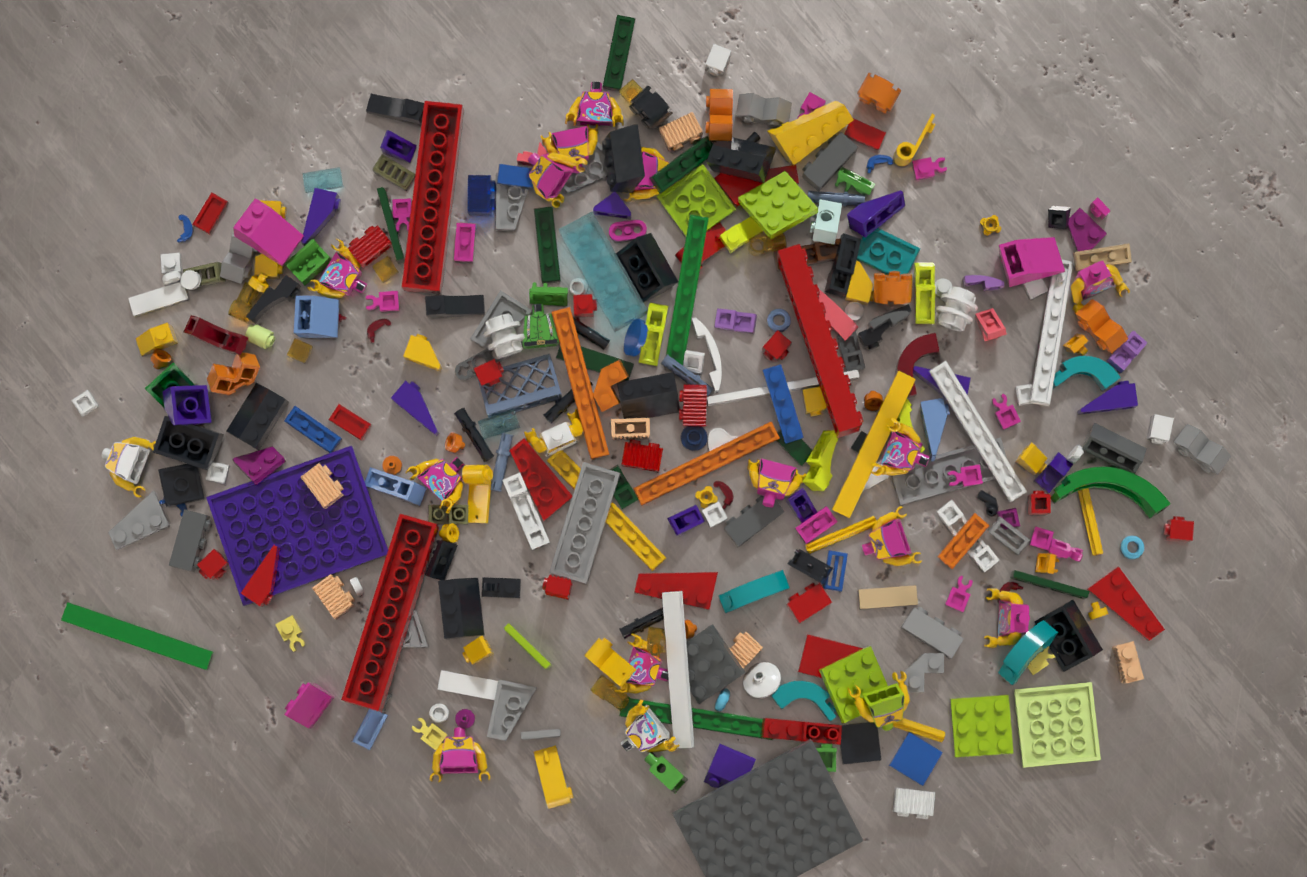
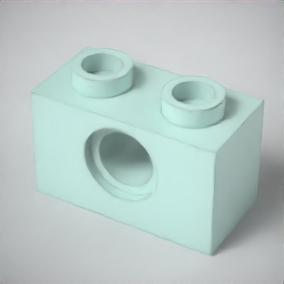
[810,199,842,245]

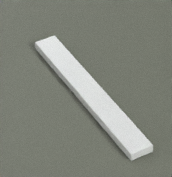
[1030,260,1073,407]
[929,361,1027,502]
[707,370,859,406]
[662,591,694,748]

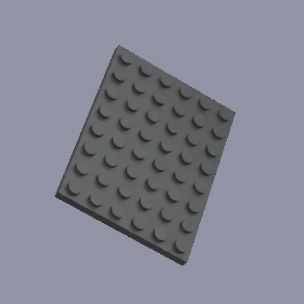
[672,739,863,877]

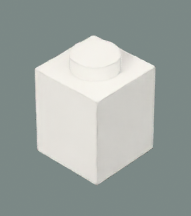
[705,44,731,76]
[1147,414,1174,445]

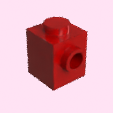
[573,294,597,318]
[762,330,792,362]
[473,359,504,386]
[1028,491,1051,515]
[1163,516,1194,542]
[197,549,229,580]

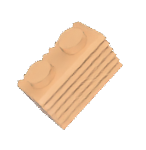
[659,112,703,152]
[611,418,650,440]
[301,463,344,509]
[312,574,355,620]
[729,632,763,669]
[1112,641,1144,684]

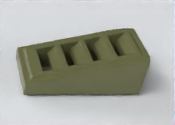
[373,154,415,191]
[183,262,226,286]

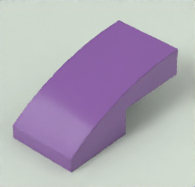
[962,275,1005,291]
[714,308,757,334]
[1107,331,1147,373]

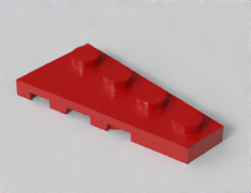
[509,438,573,521]
[1087,566,1165,641]
[634,572,718,610]

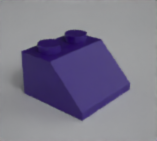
[163,385,212,425]
[704,744,756,788]

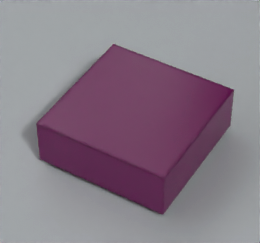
[997,508,1020,530]

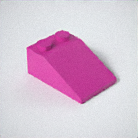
[233,198,304,266]

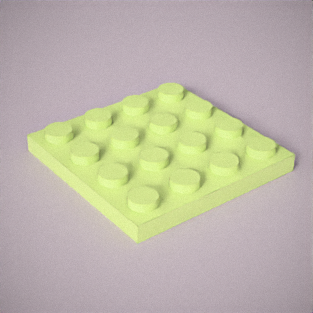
[1014,682,1101,768]

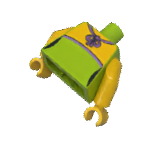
[848,671,910,731]

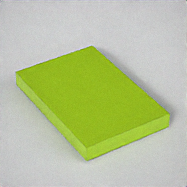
[504,623,552,670]

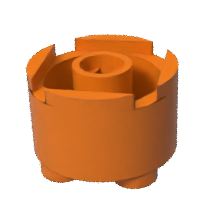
[857,73,901,114]
[874,271,912,304]

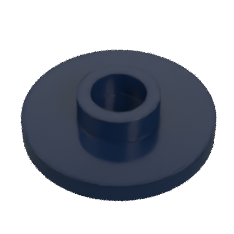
[681,426,708,451]

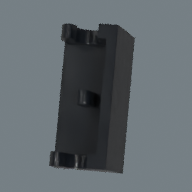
[787,549,833,585]

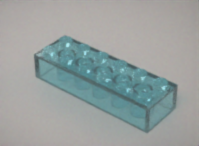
[559,212,648,332]

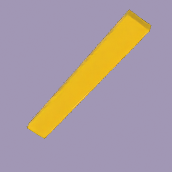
[832,371,916,518]
[546,450,666,572]

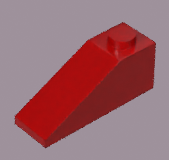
[241,545,280,607]

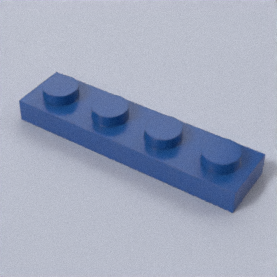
[762,364,804,443]

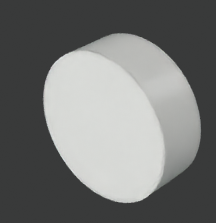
[181,270,201,290]
[162,271,181,286]
[844,302,864,321]
[1067,445,1084,464]
[350,577,364,597]
[429,704,449,723]

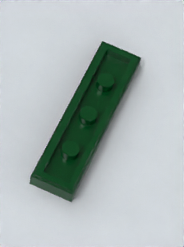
[602,15,636,92]
[649,136,713,194]
[377,187,405,264]
[534,206,561,284]
[556,346,634,381]
[1010,570,1090,599]

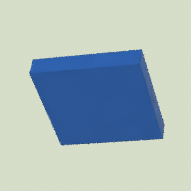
[889,732,943,786]

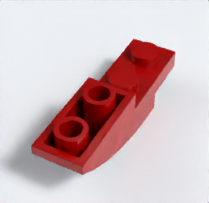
[761,718,842,745]

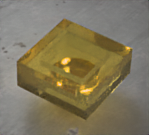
[619,79,643,105]
[372,256,399,283]
[287,338,313,364]

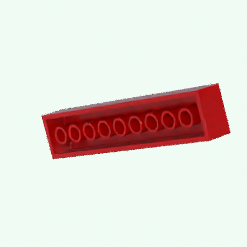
[402,101,464,295]
[777,244,863,438]
[341,514,439,713]

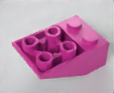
[999,237,1065,287]
[284,682,334,729]

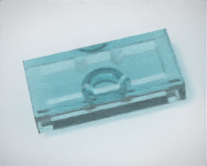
[302,167,343,193]
[478,409,520,439]

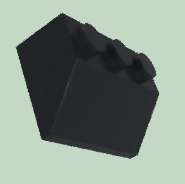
[602,124,645,193]
[707,137,776,183]
[614,233,678,304]
[617,372,680,419]
[226,382,289,450]
[153,416,224,470]
[438,578,485,640]
[1034,599,1103,672]

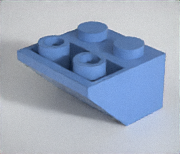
[294,296,340,338]

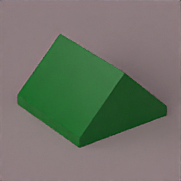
[145,362,196,409]

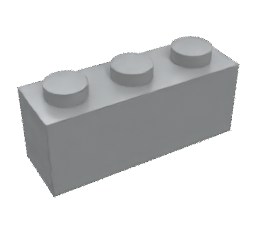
[900,607,964,659]

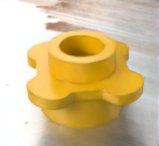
[980,215,1001,236]
[695,486,718,508]

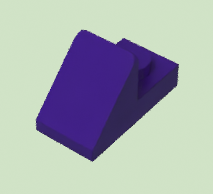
[1034,452,1073,493]
[667,505,705,536]

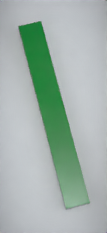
[666,215,709,368]
[61,602,214,670]
[619,697,773,740]

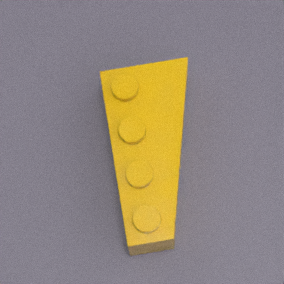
[767,101,854,165]

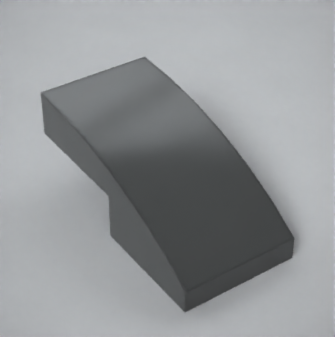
[868,311,910,331]
[837,331,865,372]

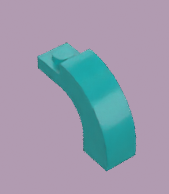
[1053,356,1121,391]
[718,570,790,613]
[998,620,1058,685]
[770,681,837,721]

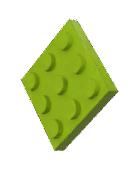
[657,164,736,237]
[738,171,818,239]
[819,646,888,723]
[950,695,1014,757]

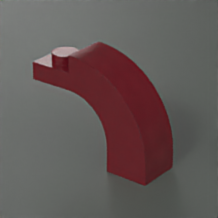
[183,315,248,355]
[896,333,939,398]

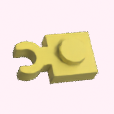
[275,615,305,652]
[1027,647,1055,675]
[412,718,448,750]

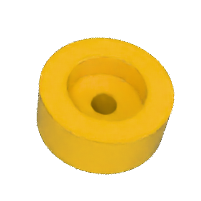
[248,272,269,293]
[439,523,459,543]
[1088,601,1108,620]

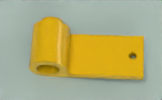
[893,114,936,167]
[462,465,493,523]
[584,637,636,687]
[534,745,574,809]

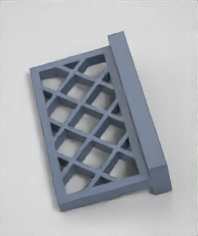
[478,354,562,420]

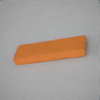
[937,513,990,569]

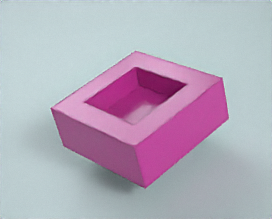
[1090,198,1111,220]
[1029,526,1054,551]

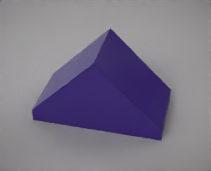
[380,130,417,163]
[593,192,632,220]
[786,488,817,523]

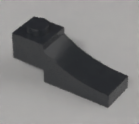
[366,93,424,125]
[825,233,861,297]
[246,275,301,324]
[425,295,485,318]
[857,304,912,350]

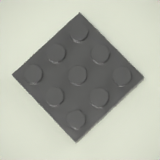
[686,624,746,704]

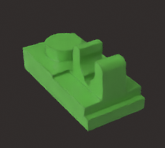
[835,167,875,195]
[529,282,568,306]

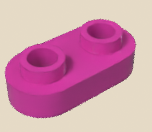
[609,220,647,242]

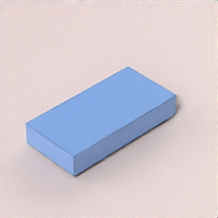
[353,709,388,750]

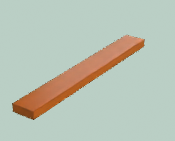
[551,307,609,460]
[633,421,780,506]

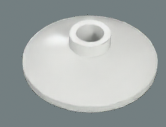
[743,662,781,698]

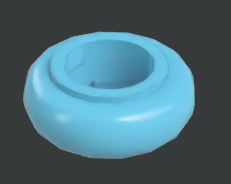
[1120,535,1144,559]
[715,688,730,711]

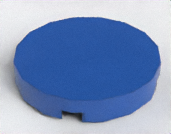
[624,319,648,357]

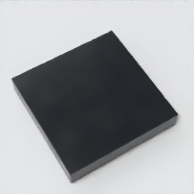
[158,464,205,507]
[840,722,881,764]

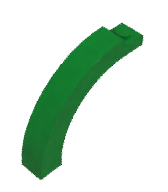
[1051,467,1171,519]

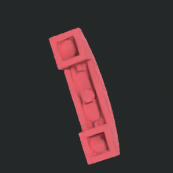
[819,289,858,341]

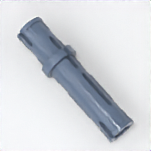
[808,190,865,207]
[660,354,714,397]
[491,433,514,492]

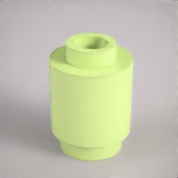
[245,324,275,349]

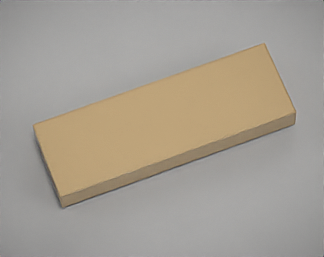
[1073,244,1132,271]
[858,585,918,609]

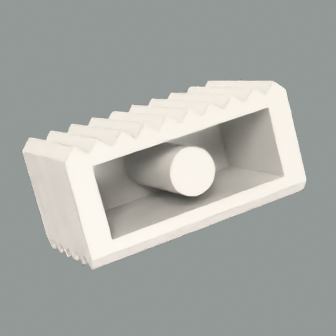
[893,788,935,819]

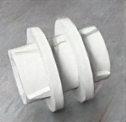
[936,286,978,331]
[483,313,525,358]

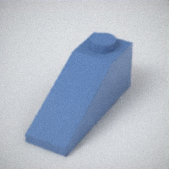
[919,398,950,462]
[365,467,427,506]

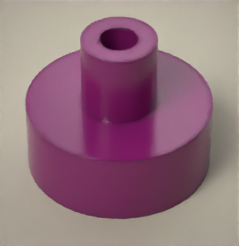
[455,709,475,729]

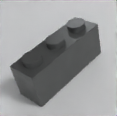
[802,132,858,192]
[1082,423,1147,474]
[724,495,784,547]
[169,509,211,572]

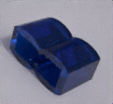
[468,175,496,215]

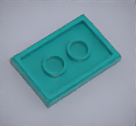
[857,228,921,275]

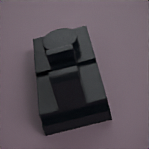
[425,540,458,580]
[481,577,521,598]

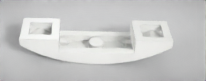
[692,317,722,393]
[502,473,550,550]
[936,500,999,572]

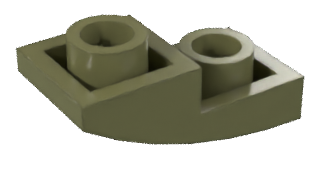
[428,505,468,525]

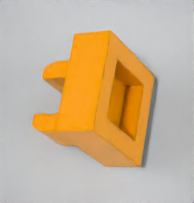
[1063,333,1088,356]
[1035,553,1059,574]

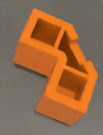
[705,89,733,141]
[1075,299,1128,354]
[207,352,260,395]
[593,360,629,412]

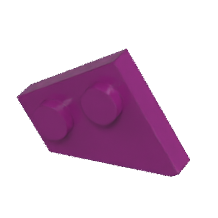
[1067,208,1107,251]
[232,446,286,485]

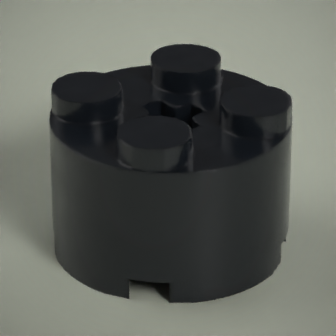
[629,85,673,129]

